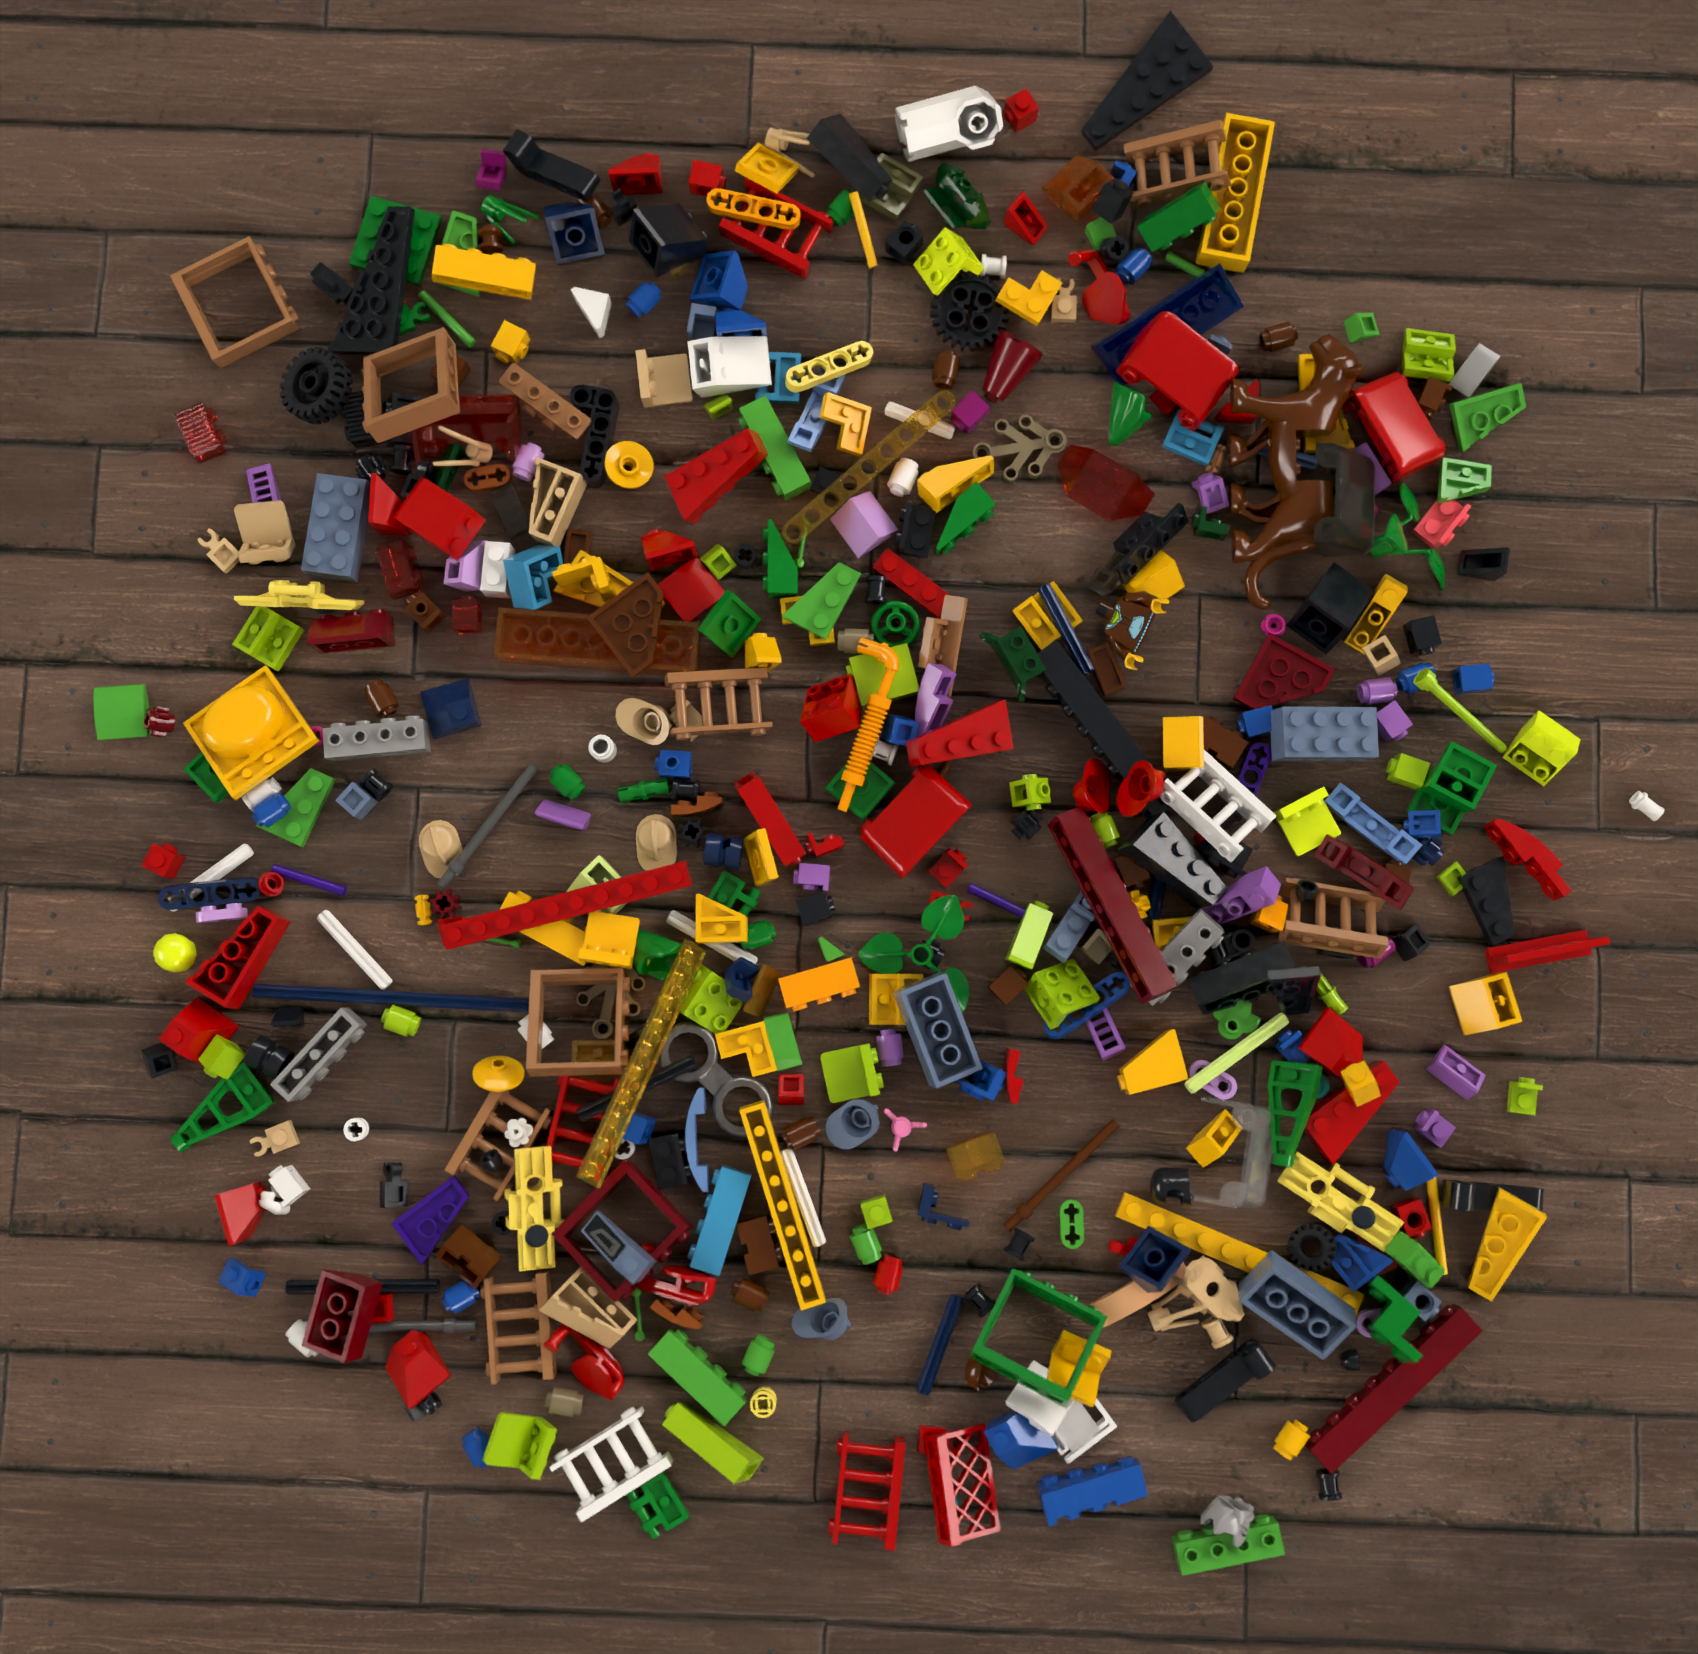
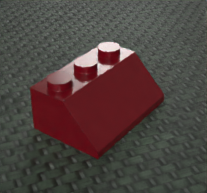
[307,609,395,654]
[301,1269,383,1363]

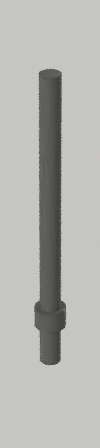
[437,764,538,889]
[369,1318,477,1334]

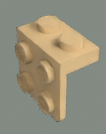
[234,500,296,564]

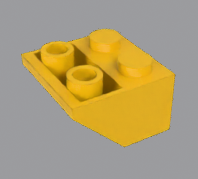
[1448,972,1523,1035]

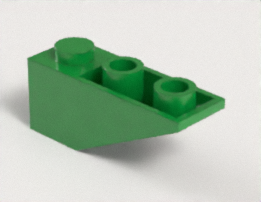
[935,481,996,557]
[763,519,798,598]

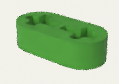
[1059,1198,1084,1249]

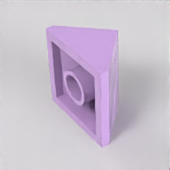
[830,491,899,559]

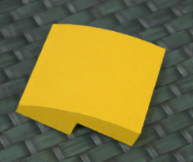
[1012,581,1083,651]
[869,974,923,1025]

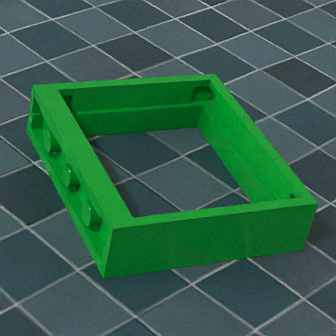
[970,1269,1107,1408]

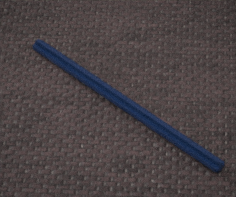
[252,984,529,1013]

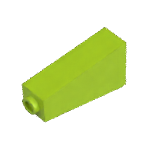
[662,1402,764,1484]

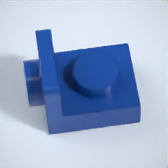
[1111,161,1137,189]
[1404,810,1441,839]
[1274,1029,1310,1064]

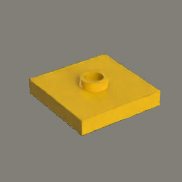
[735,143,800,194]
[744,828,778,887]

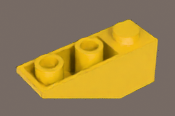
[1344,573,1408,654]

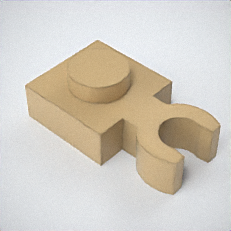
[1051,278,1077,323]
[198,529,239,574]
[249,1120,300,1157]

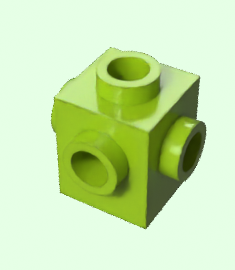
[1009,774,1051,811]

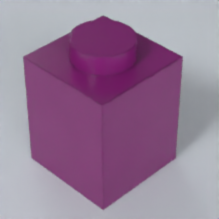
[950,390,990,435]

